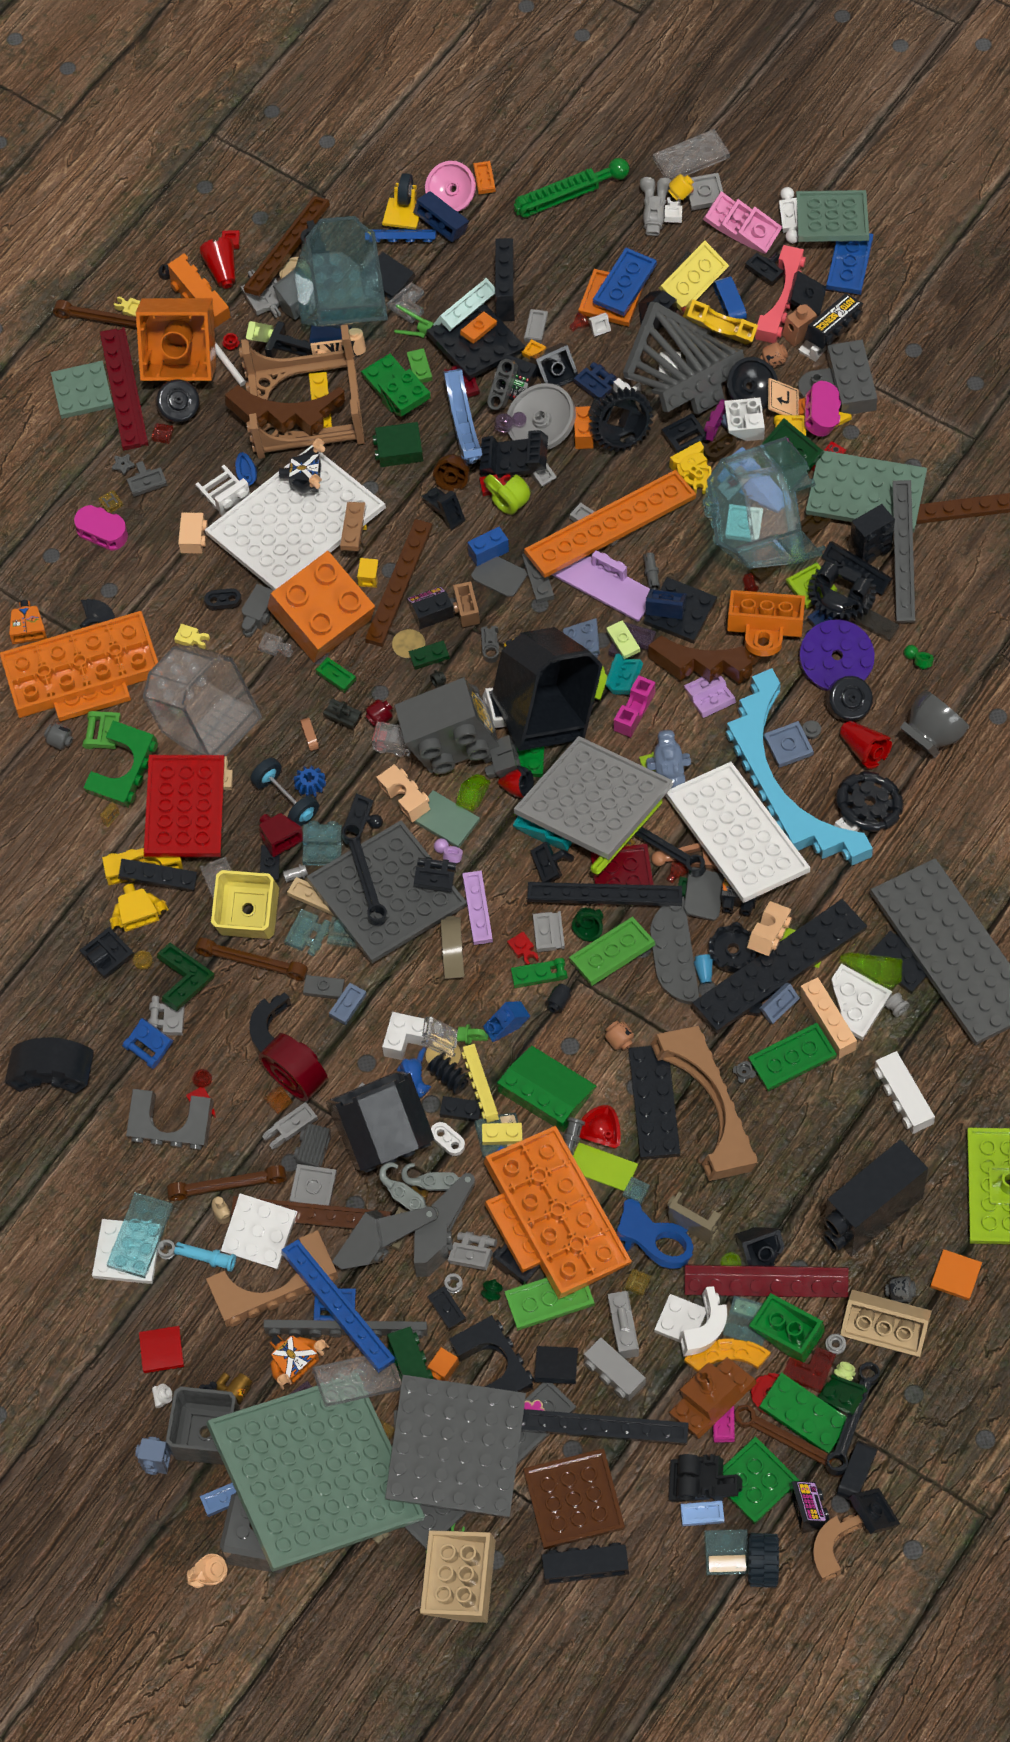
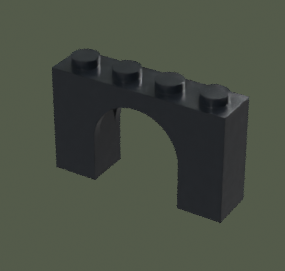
[495,238,515,322]
[449,1315,534,1393]

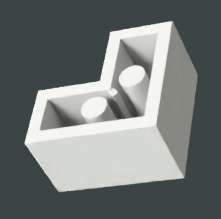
[382,1012,432,1060]

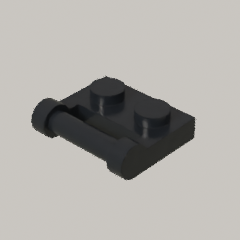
[661,413,708,454]

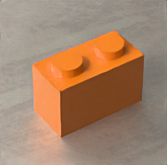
[574,406,593,449]

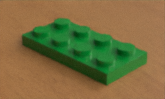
[748,1023,837,1092]
[758,1372,847,1454]

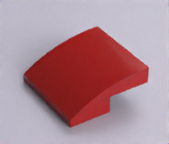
[139,1326,184,1373]

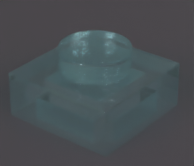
[623,1177,650,1204]

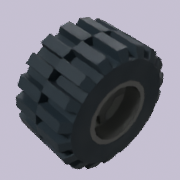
[748,1533,779,1588]

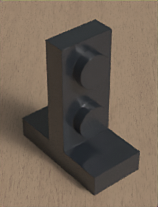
[265,321,312,358]
[421,487,465,530]

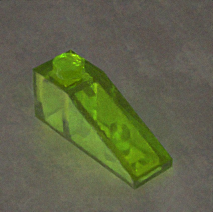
[840,952,902,987]

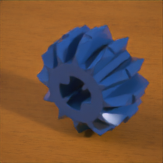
[294,765,326,797]

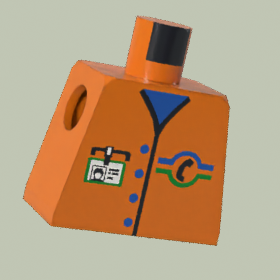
[9,600,47,644]

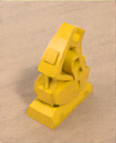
[669,441,712,494]

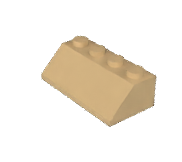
[840,1290,932,1357]

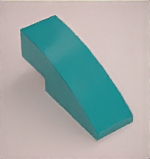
[513,816,572,851]

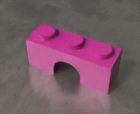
[614,675,655,738]

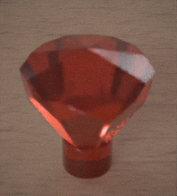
[569,311,589,331]
[666,861,687,883]

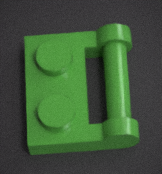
[82,711,121,749]

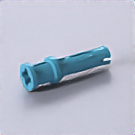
[174,1242,236,1272]

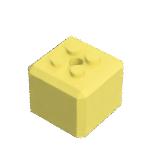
[211,870,279,939]

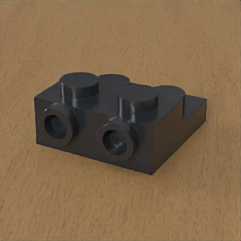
[492,1241,541,1285]

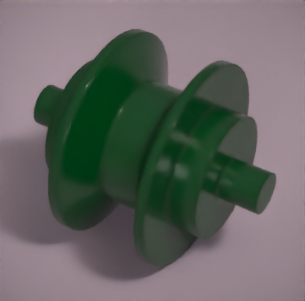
[481,1279,503,1302]

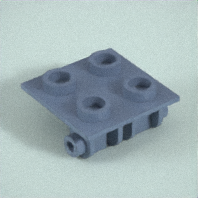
[563,618,600,658]

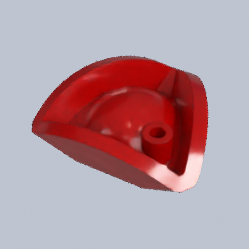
[579,1105,621,1148]

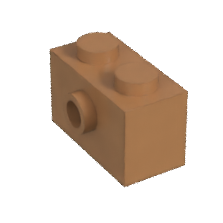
[453,581,480,627]

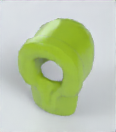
[484,474,531,515]

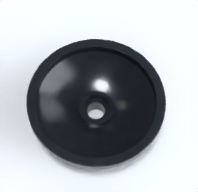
[727,357,778,409]

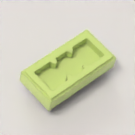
[606,620,640,659]

